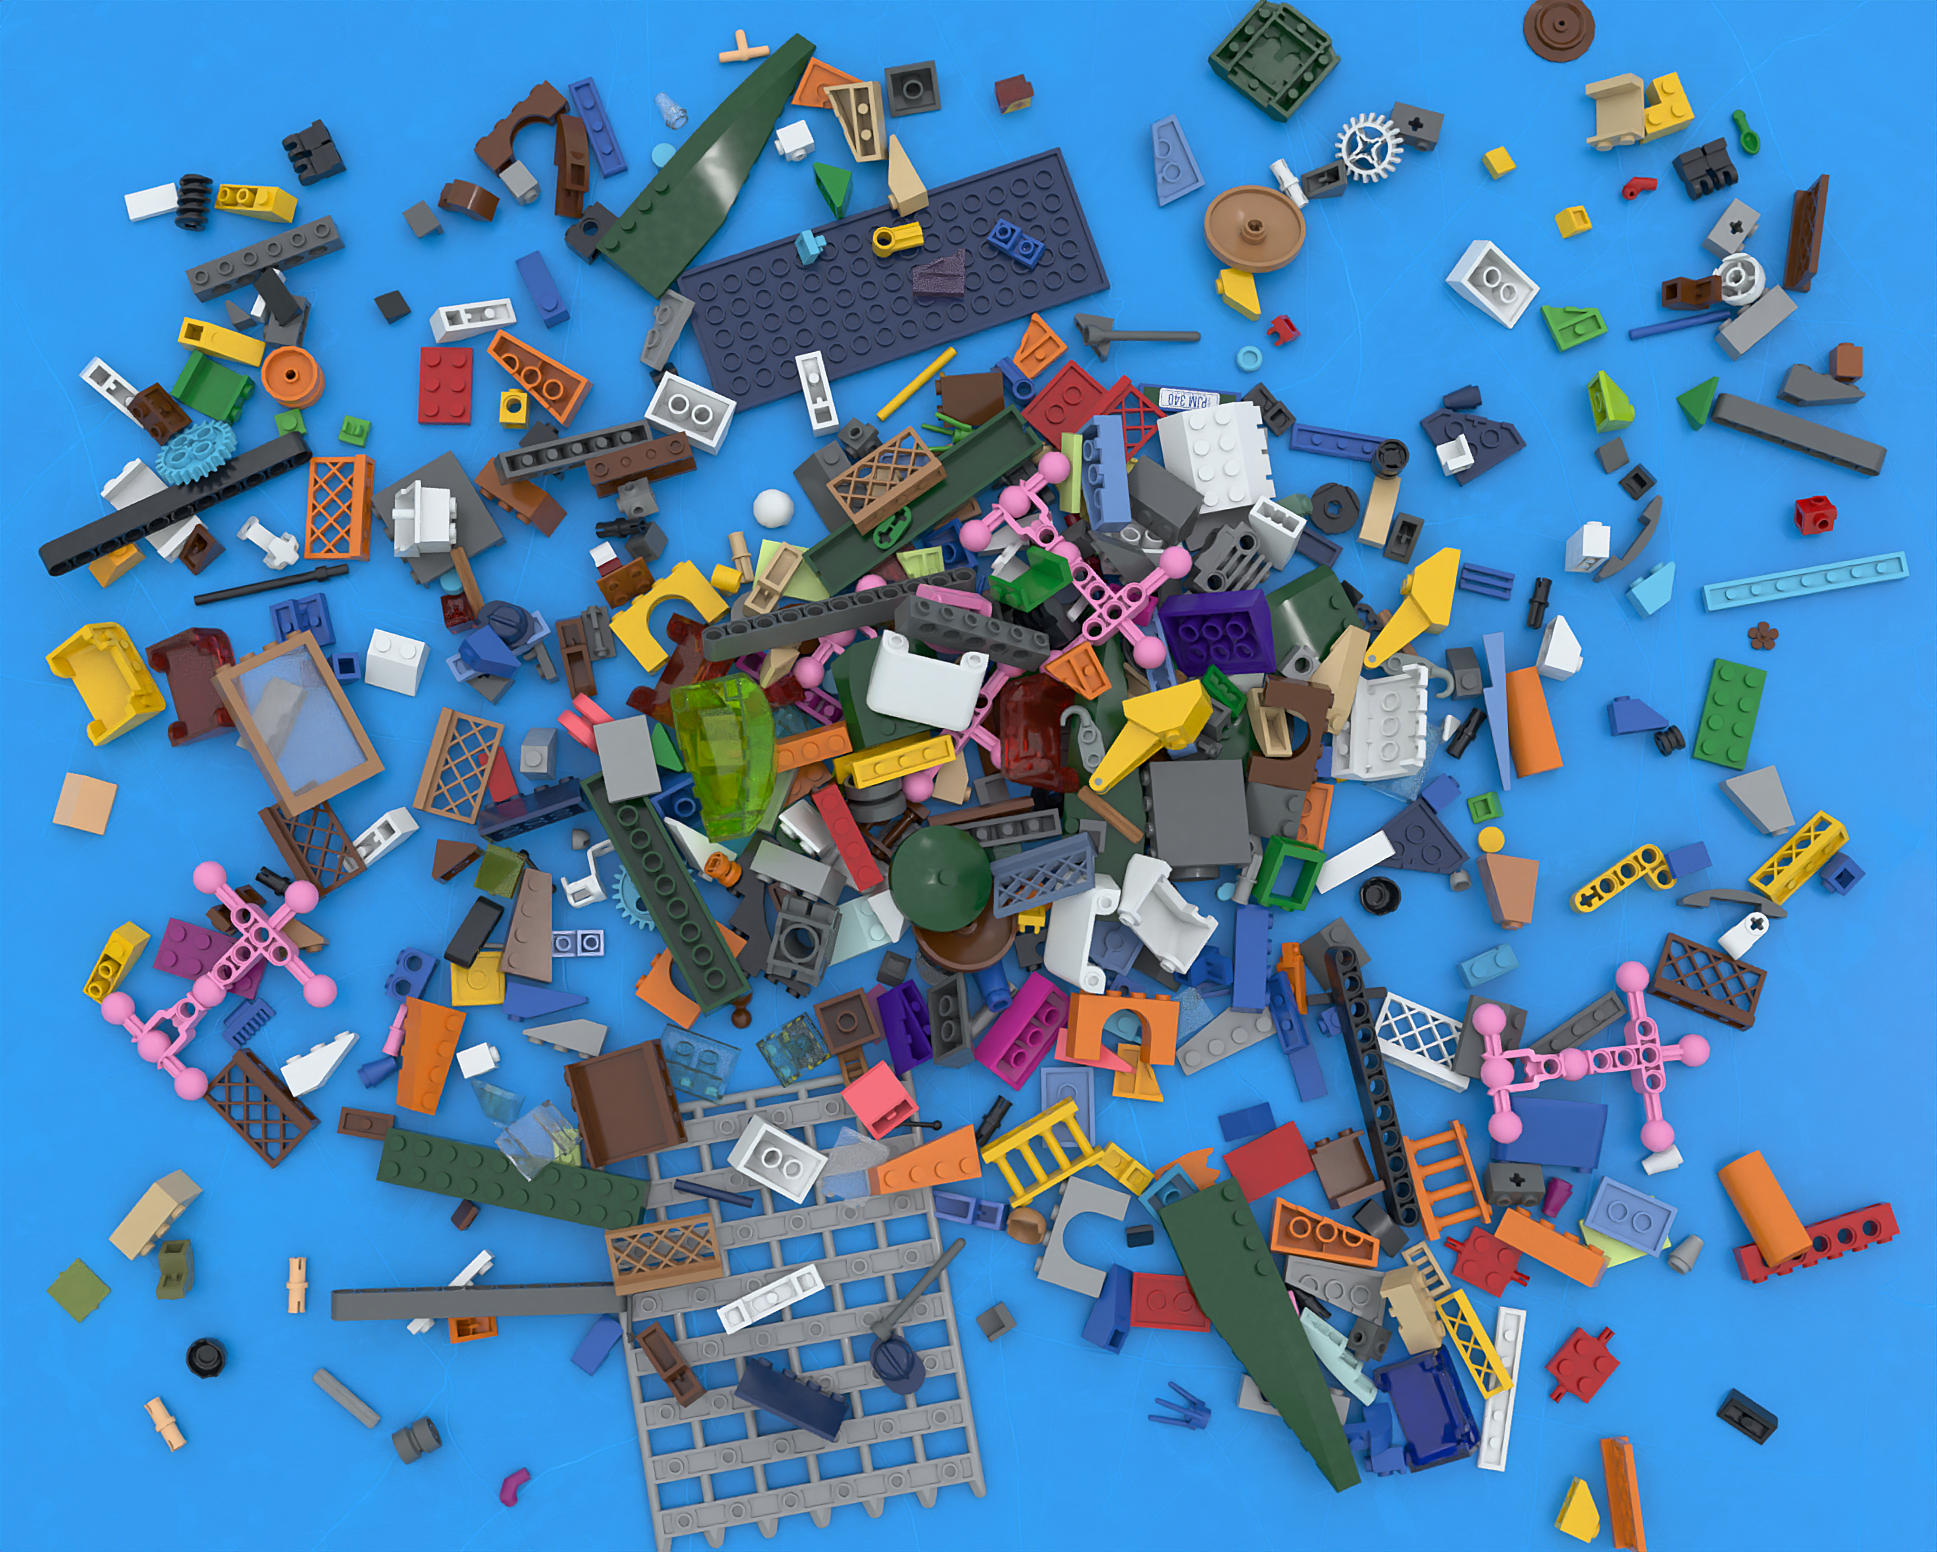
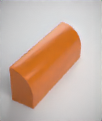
[1505,666,1563,779]
[1717,1150,1813,1268]

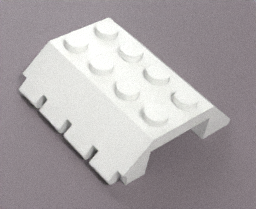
[1157,401,1276,517]
[1331,664,1428,782]

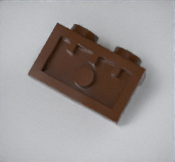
[127,382,193,446]

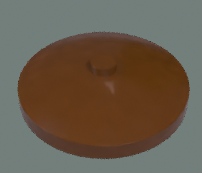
[911,878,1018,973]

